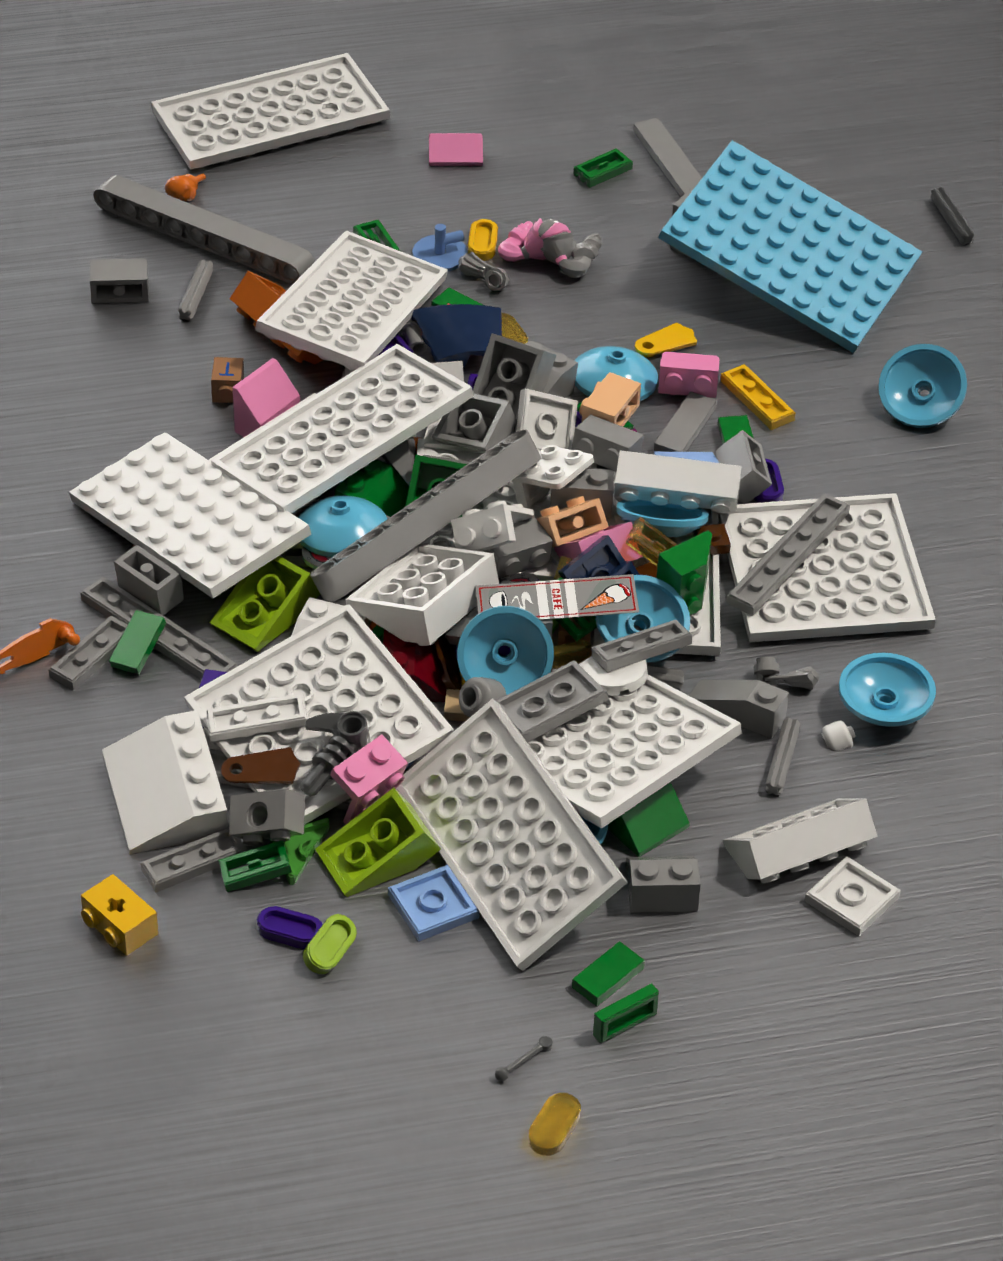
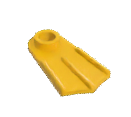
[634,322,697,358]

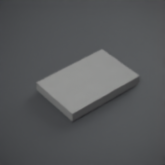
[496,660,609,743]

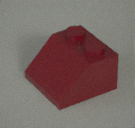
[383,629,447,702]

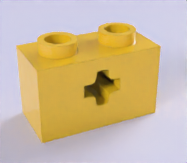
[81,874,159,956]

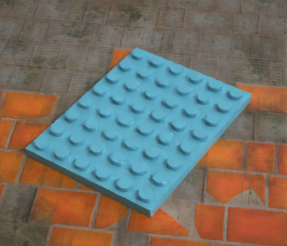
[658,140,923,353]

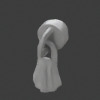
[458,252,510,291]
[754,657,819,690]

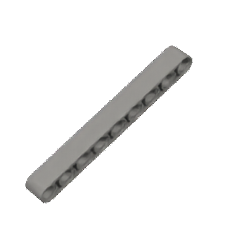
[93,175,315,284]
[310,430,541,602]

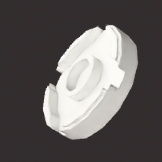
[583,657,648,696]

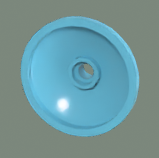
[879,344,967,428]
[575,346,658,401]
[298,496,387,557]
[616,500,709,542]
[596,575,690,662]
[457,606,554,695]
[839,653,936,727]

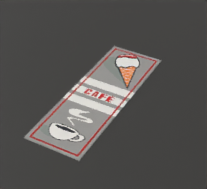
[475,574,639,620]

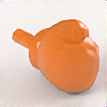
[165,173,206,202]

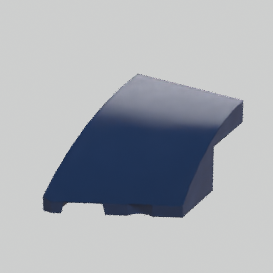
[411,304,502,369]
[558,535,640,579]

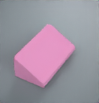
[429,133,483,166]

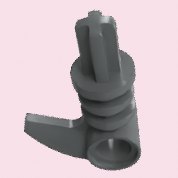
[300,711,371,797]

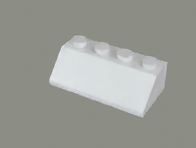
[614,450,742,513]
[723,798,878,883]

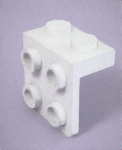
[512,445,594,508]
[451,501,534,552]

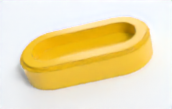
[468,219,498,261]

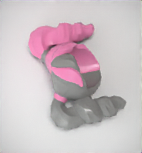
[498,218,602,278]

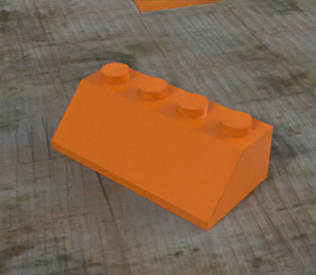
[229,271,323,365]

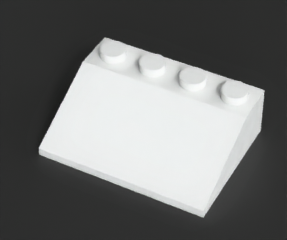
[345,543,499,646]
[102,710,228,854]

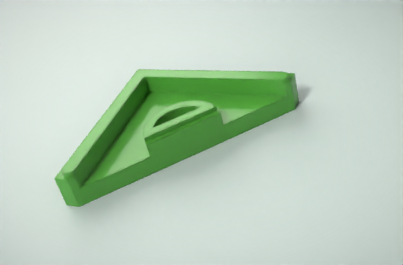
[270,818,330,886]

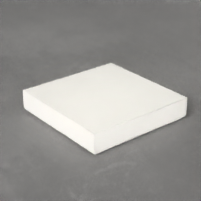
[516,388,578,451]
[805,856,901,936]

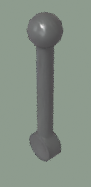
[495,1036,553,1081]

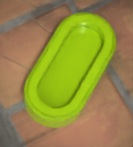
[303,914,357,974]

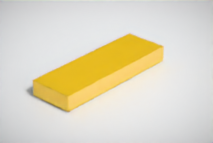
[720,364,796,430]

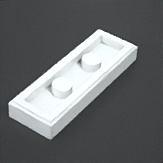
[206,693,307,742]

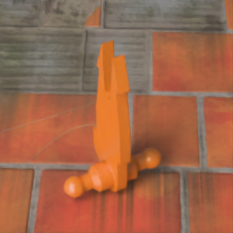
[0,618,80,674]

